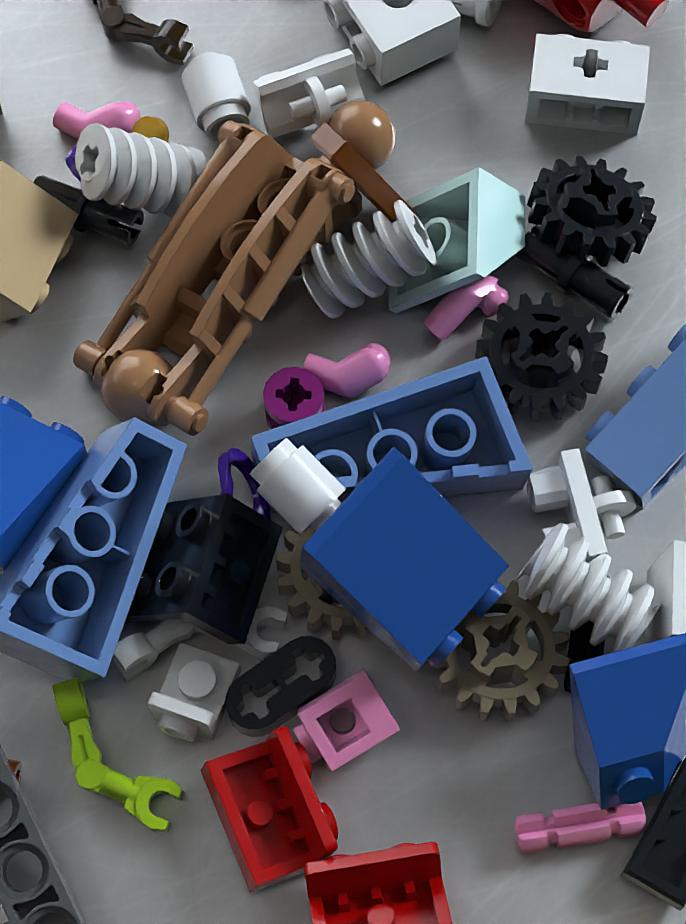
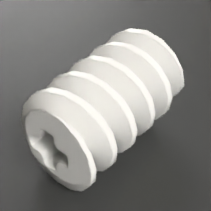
[75,123,208,218]
[301,200,437,318]
[514,523,660,653]

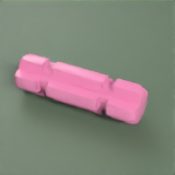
[514,802,646,854]

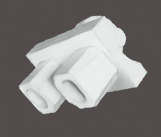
[253,48,365,138]
[526,448,636,563]

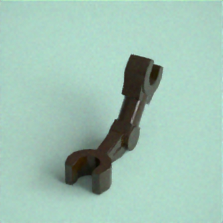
[92,0,194,65]

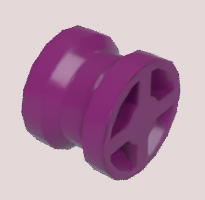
[263,366,325,429]

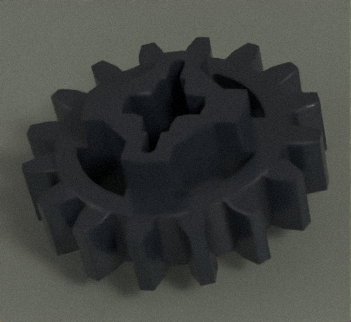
[527,156,657,267]
[475,292,608,422]

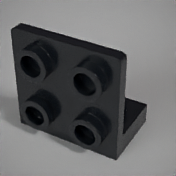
[125,494,283,645]

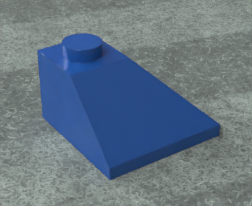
[569,633,686,810]

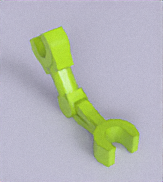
[52,678,185,833]

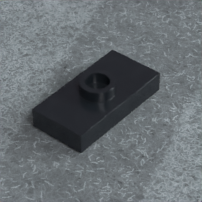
[620,757,686,911]

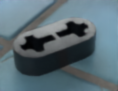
[226,636,336,737]

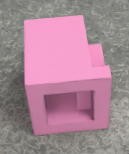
[293,668,400,771]

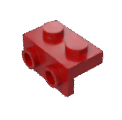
[200,726,338,893]
[304,842,452,924]

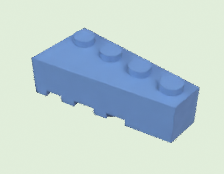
[585,324,686,509]
[251,356,533,513]
[0,417,187,682]

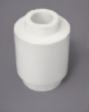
[181,52,251,141]
[250,438,346,535]

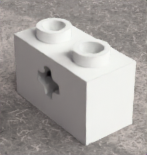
[525,33,650,135]

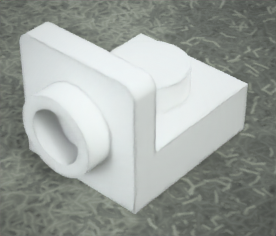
[147,642,241,742]

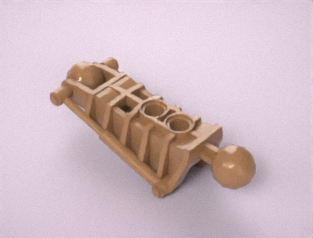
[73,101,396,436]

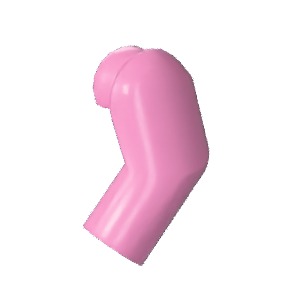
[52,101,141,139]
[423,275,509,341]
[302,343,391,398]

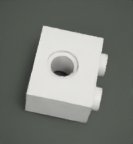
[322,0,461,86]

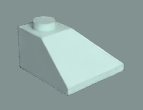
[388,167,526,314]

